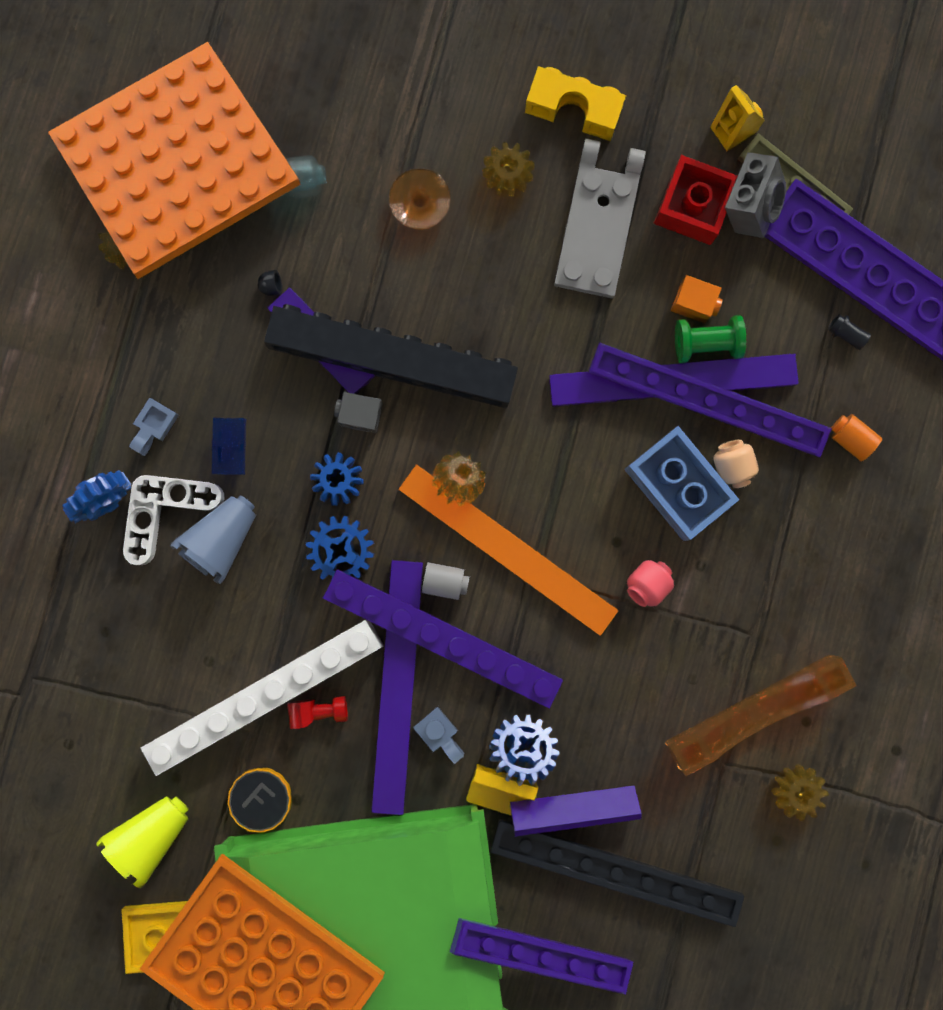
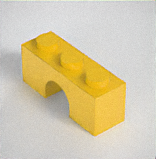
[525,66,626,141]

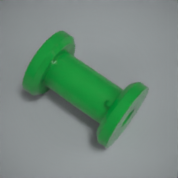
[675,315,746,364]

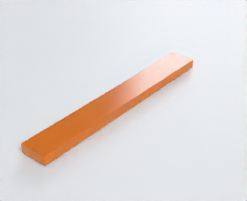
[398,464,619,636]

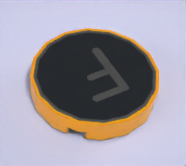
[228,768,292,833]

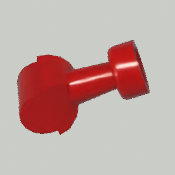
[287,696,348,729]

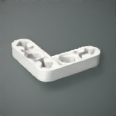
[123,475,224,565]

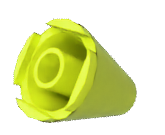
[96,796,189,889]

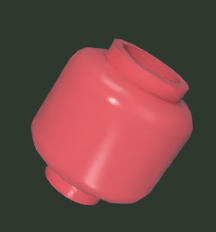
[627,560,674,607]

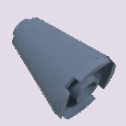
[170,495,256,584]

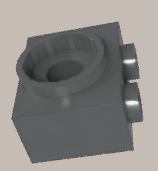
[725,152,786,238]

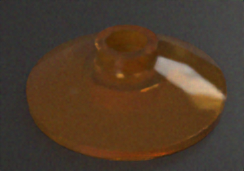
[389,168,450,230]

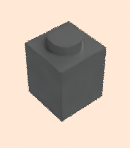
[334,392,383,434]

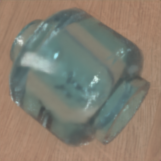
[286,155,326,198]

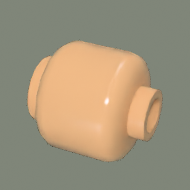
[713,440,759,488]

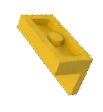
[466,764,538,815]

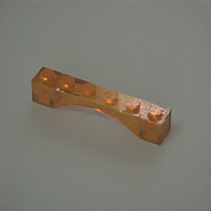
[664,654,857,776]

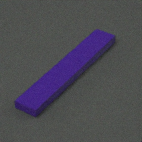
[450,918,634,995]

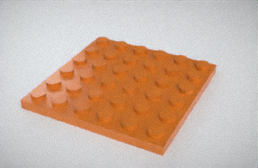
[48,42,301,279]

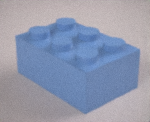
[624,426,739,541]

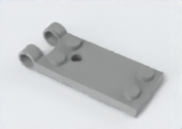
[554,138,646,299]

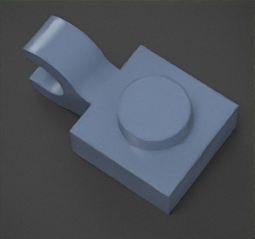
[129,398,179,456]
[413,707,465,764]

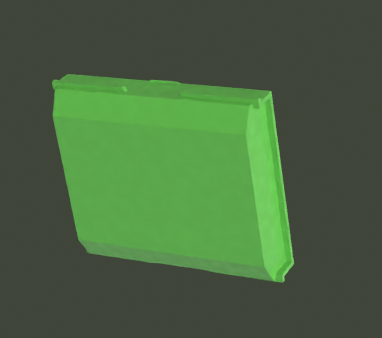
[214,804,508,1010]

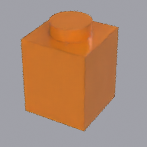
[671,275,723,324]

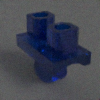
[212,418,246,475]

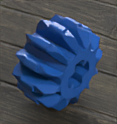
[310,453,364,506]

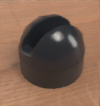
[257,270,282,296]

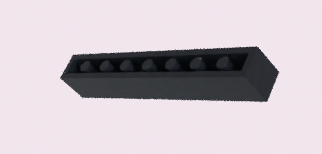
[264,304,518,409]

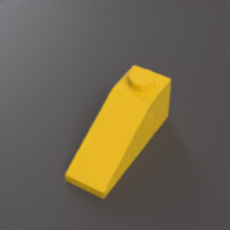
[710,85,765,151]

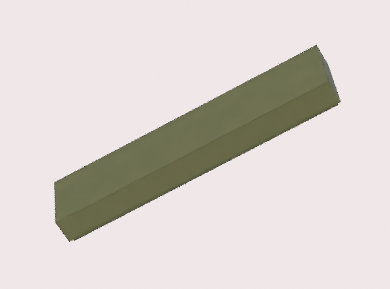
[738,133,853,215]

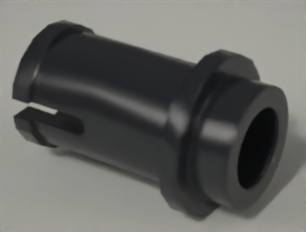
[828,314,871,350]

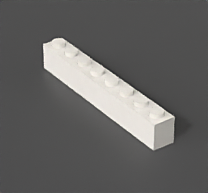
[141,620,384,776]

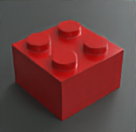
[654,155,738,245]

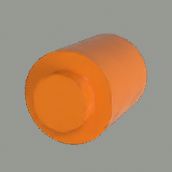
[831,414,882,462]

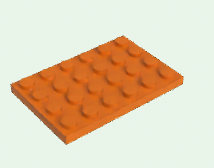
[140,853,385,1010]

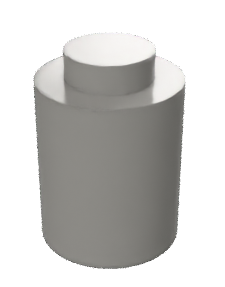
[422,562,469,600]

